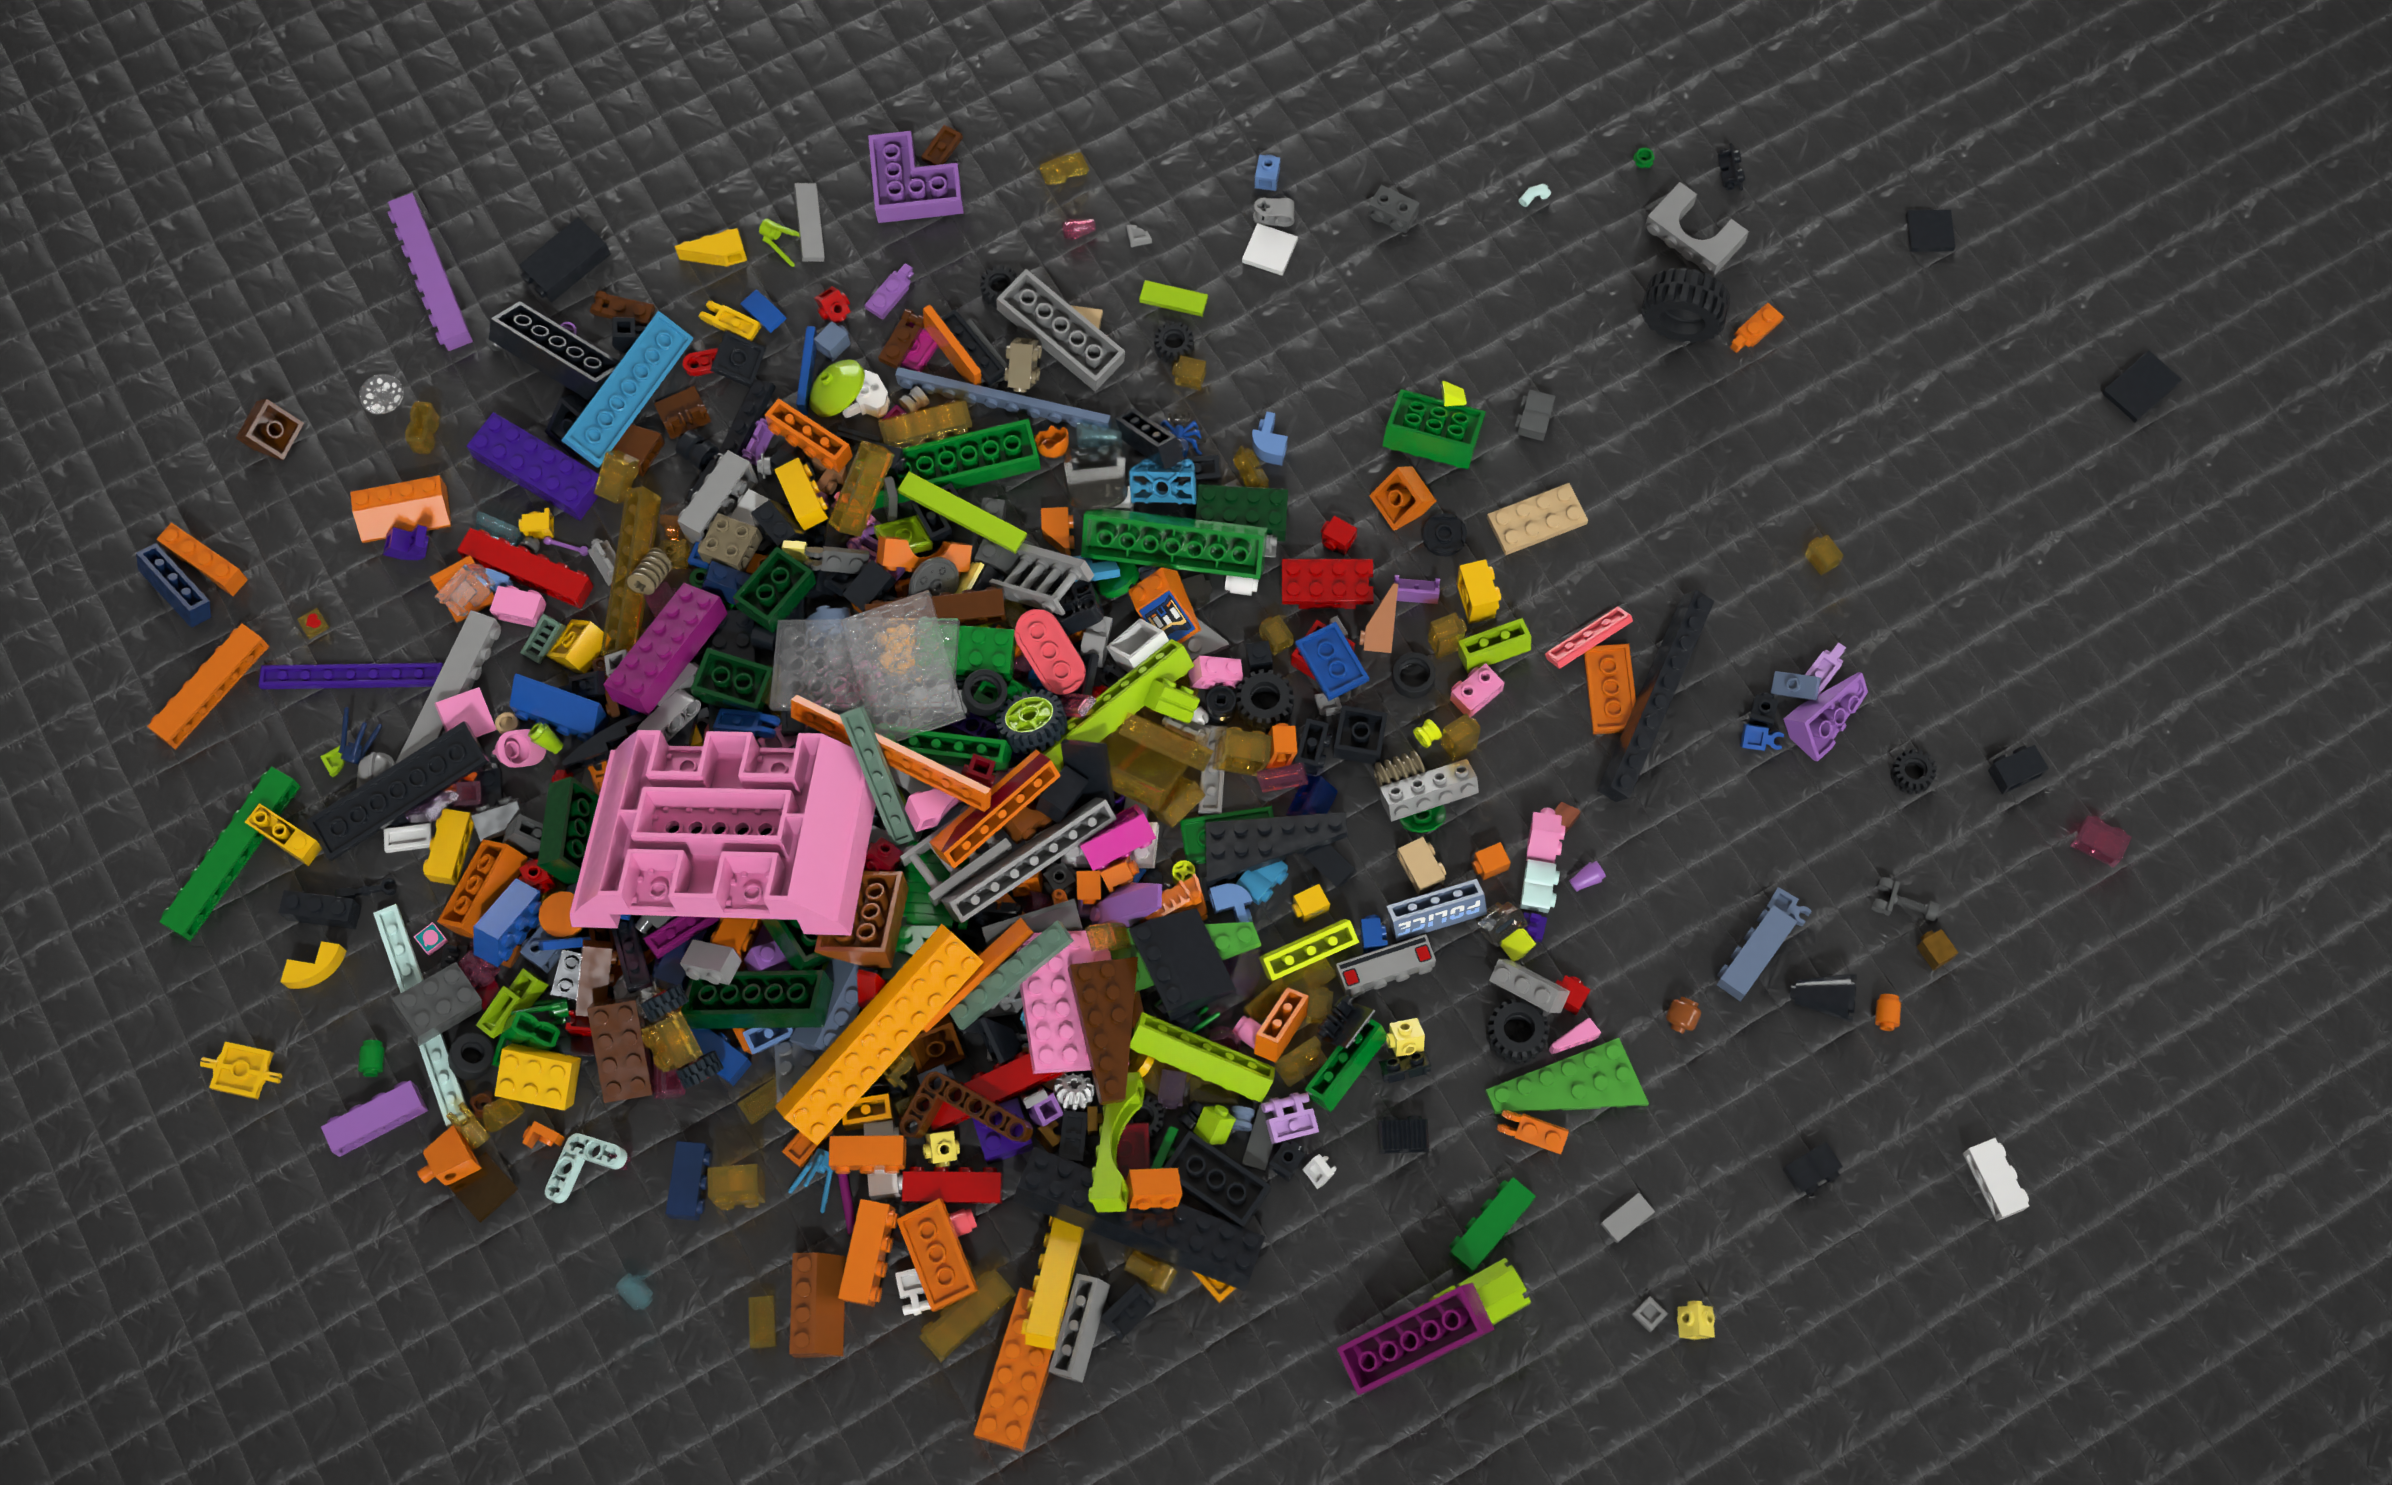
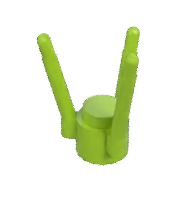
[759,219,799,267]

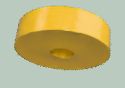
[1128,1049,1155,1078]

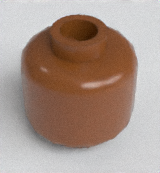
[1666,996,1702,1034]

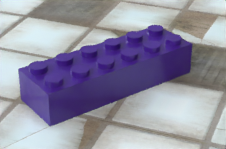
[467,412,606,521]

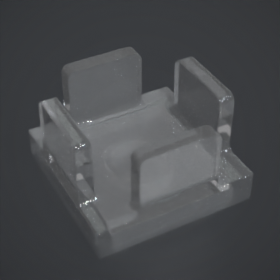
[435,564,496,616]

